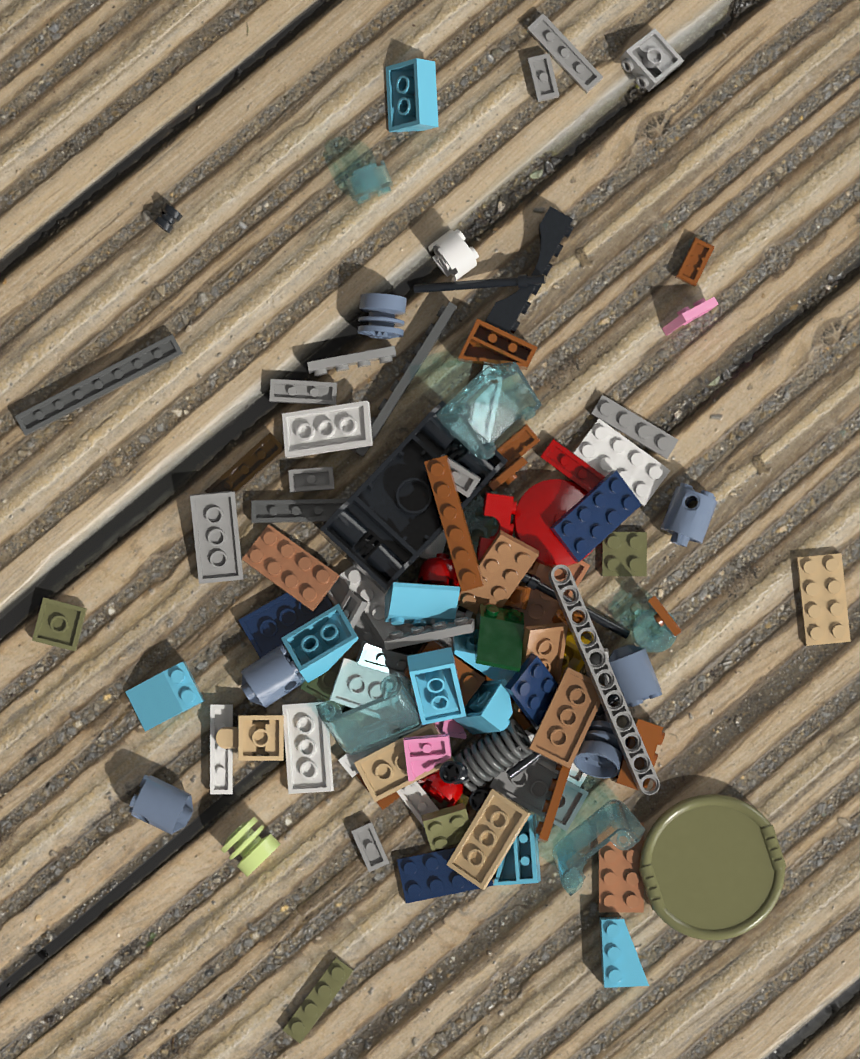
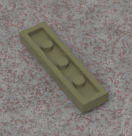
[283,957,354,1044]

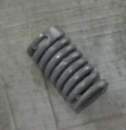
[453,719,534,791]

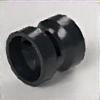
[152,203,183,233]
[439,761,468,785]
[469,788,489,811]

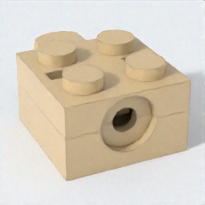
[215,715,284,761]

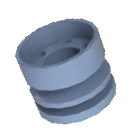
[357,293,407,339]
[574,721,628,779]

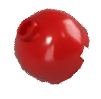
[417,553,460,587]
[418,769,463,807]

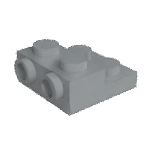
[620,28,684,91]

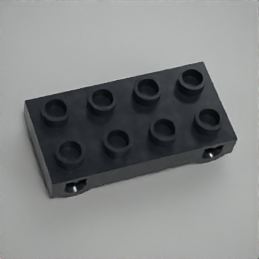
[319,400,508,594]

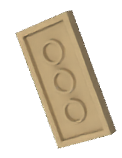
[796,553,851,646]
[354,723,454,802]
[446,789,531,890]

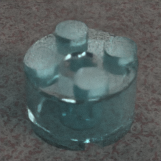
[343,160,394,205]
[631,608,677,653]

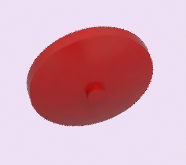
[513,479,593,567]

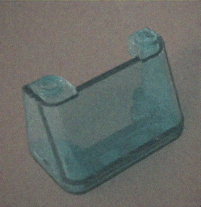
[437,362,542,460]
[316,672,422,755]
[552,799,645,896]

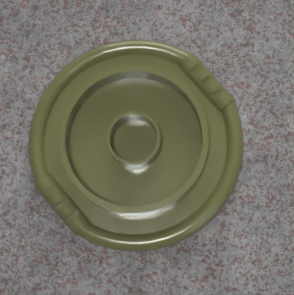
[639,794,786,941]

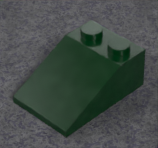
[474,604,524,672]

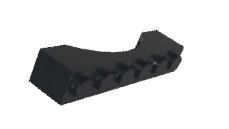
[485,206,574,334]

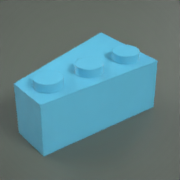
[493,814,541,886]
[599,916,649,988]

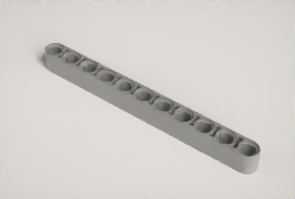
[548,564,660,795]

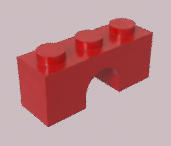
[476,492,517,560]

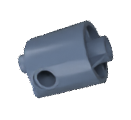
[661,483,718,547]
[241,644,306,708]
[609,644,662,707]
[129,775,193,835]

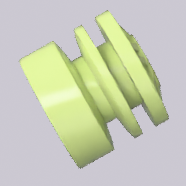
[220,817,280,877]

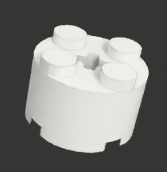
[428,229,479,282]

